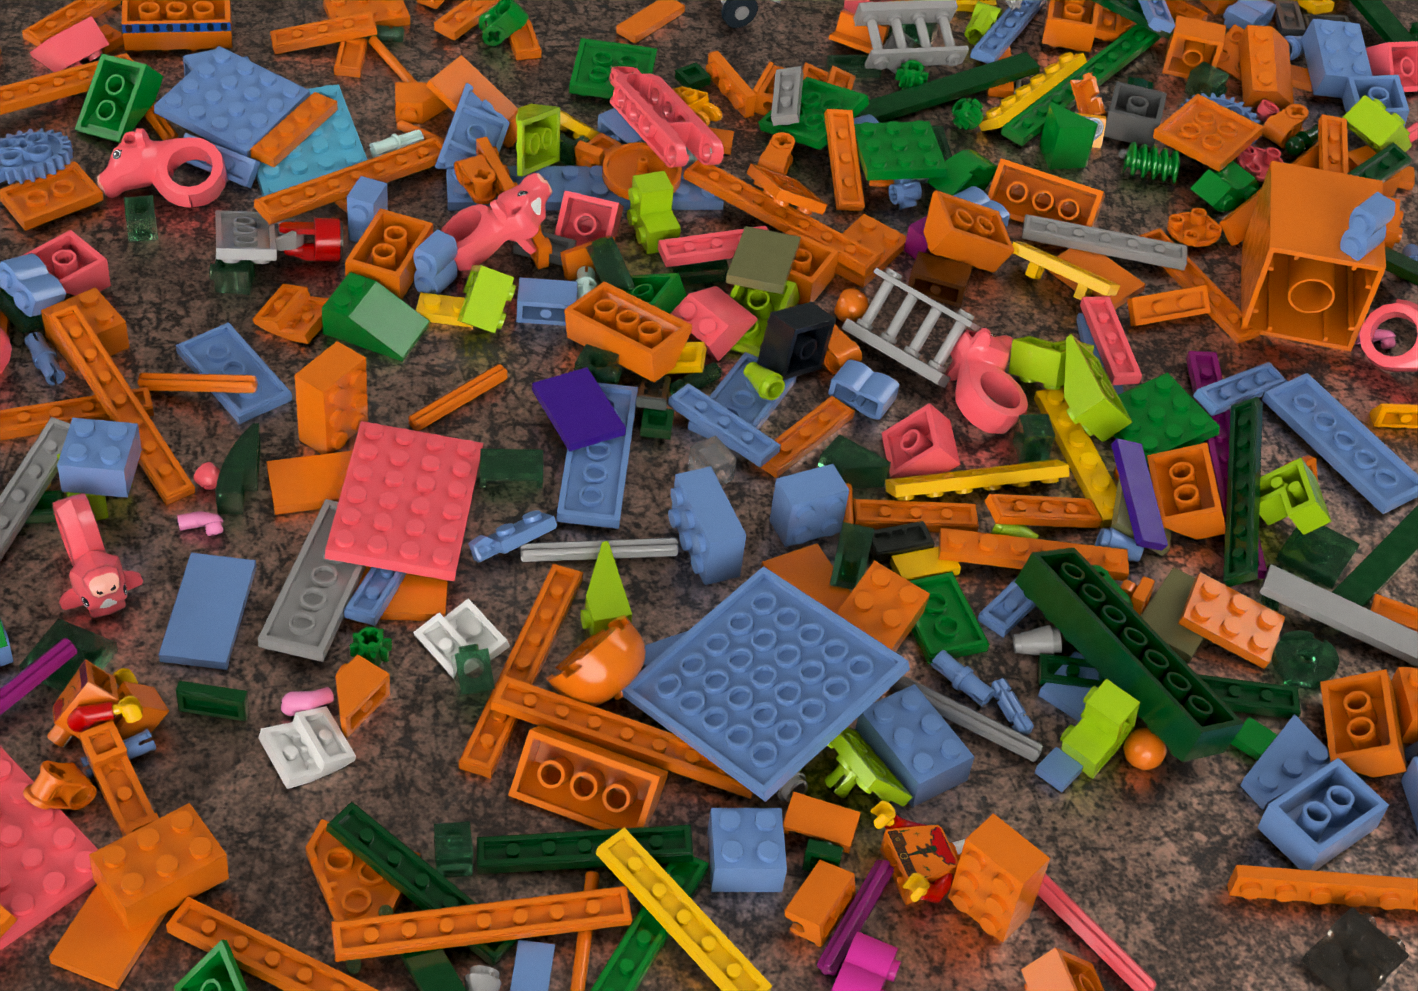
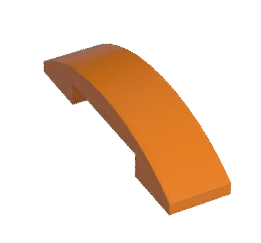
[79,720,159,837]

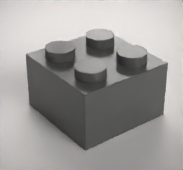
[1104,81,1167,148]

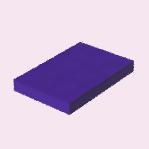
[532,367,626,452]

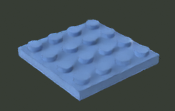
[154,46,310,157]

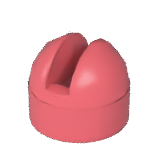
[1256,100,1279,122]
[193,462,222,490]

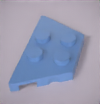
[435,83,510,169]

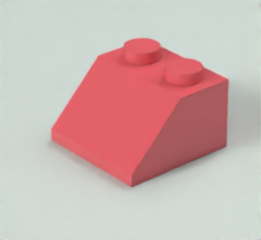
[29,16,109,72]
[1366,41,1418,93]
[554,191,624,246]
[22,230,111,296]
[670,286,758,362]
[881,403,961,479]

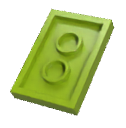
[824,726,913,807]

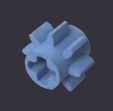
[888,179,922,209]

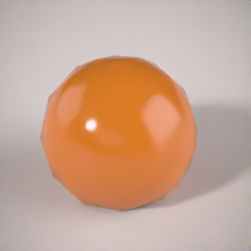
[834,288,869,323]
[1123,727,1167,770]

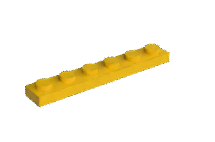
[979,52,1087,131]
[1034,387,1117,528]
[885,459,1069,501]
[596,827,772,991]

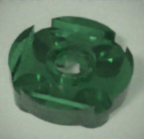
[1272,630,1339,689]

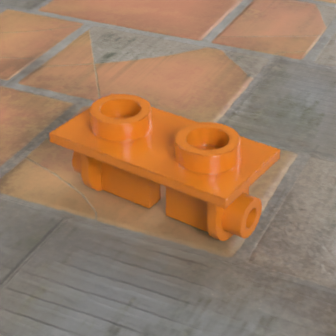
[1070,73,1107,116]

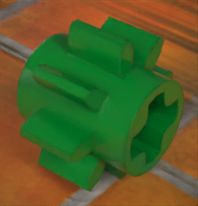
[895,60,929,90]
[952,97,984,130]
[349,626,392,666]

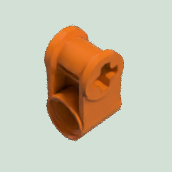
[1262,104,1309,148]
[757,132,795,176]
[454,154,496,204]
[823,324,862,375]
[23,760,97,810]

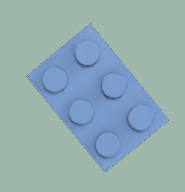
[1301,18,1372,98]
[668,466,746,585]
[855,684,974,808]
[1257,758,1389,871]

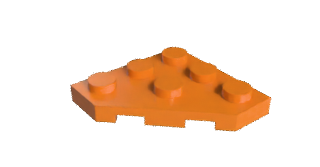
[305,819,421,921]

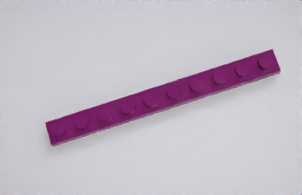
[1186,351,1267,579]

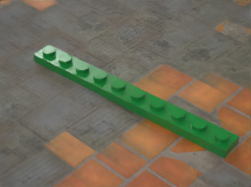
[1001,24,1162,146]

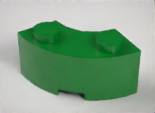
[927,150,998,196]
[1190,161,1260,212]

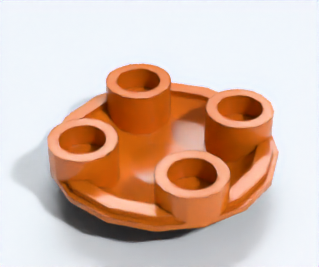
[1167,207,1222,247]

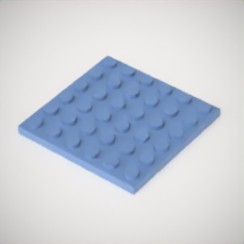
[622,566,910,802]

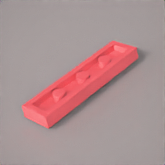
[658,226,769,268]
[1080,296,1142,385]

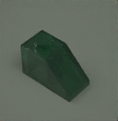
[586,236,635,291]
[818,434,891,489]
[830,521,874,590]

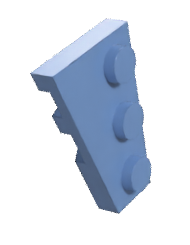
[1240,714,1331,810]

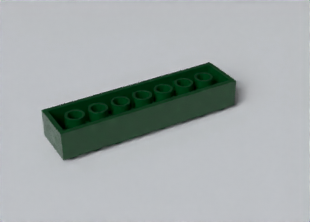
[1015,548,1244,762]

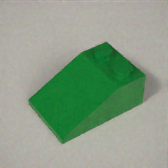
[74,54,164,143]
[322,272,430,362]
[600,273,687,314]

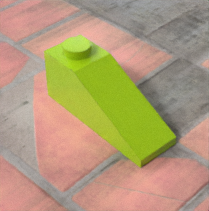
[580,541,632,636]

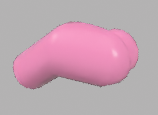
[1355,329,1396,350]
[177,511,224,536]
[281,687,334,716]

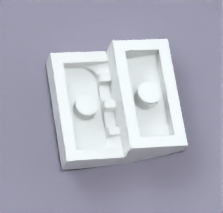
[413,598,510,679]
[258,706,356,789]

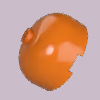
[547,615,646,707]

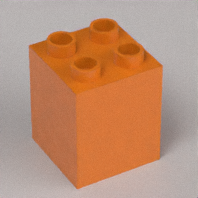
[1240,161,1386,352]

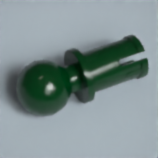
[1285,124,1318,157]

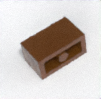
[906,251,973,308]

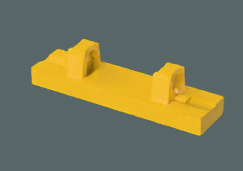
[1012,242,1120,300]

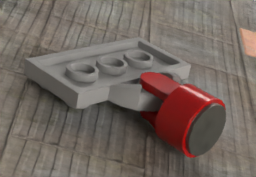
[215,210,343,264]

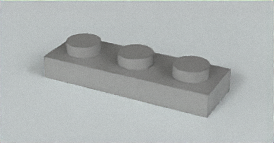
[771,66,804,126]

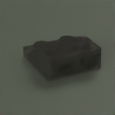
[1301,907,1410,991]

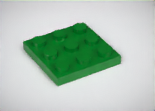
[569,38,657,100]
[758,77,870,150]
[854,120,948,181]
[1113,372,1220,467]

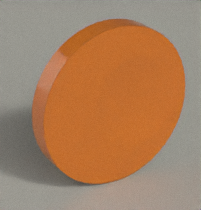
[602,142,682,200]

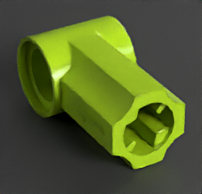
[964,1,1002,45]

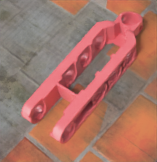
[609,66,724,168]

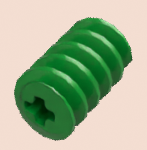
[1122,141,1181,184]

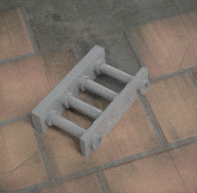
[853,0,969,70]
[842,268,980,388]

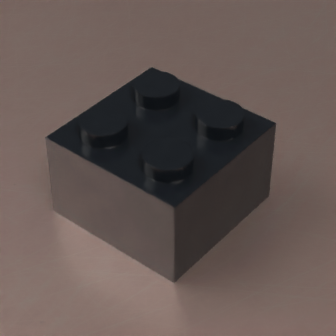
[757,302,836,380]

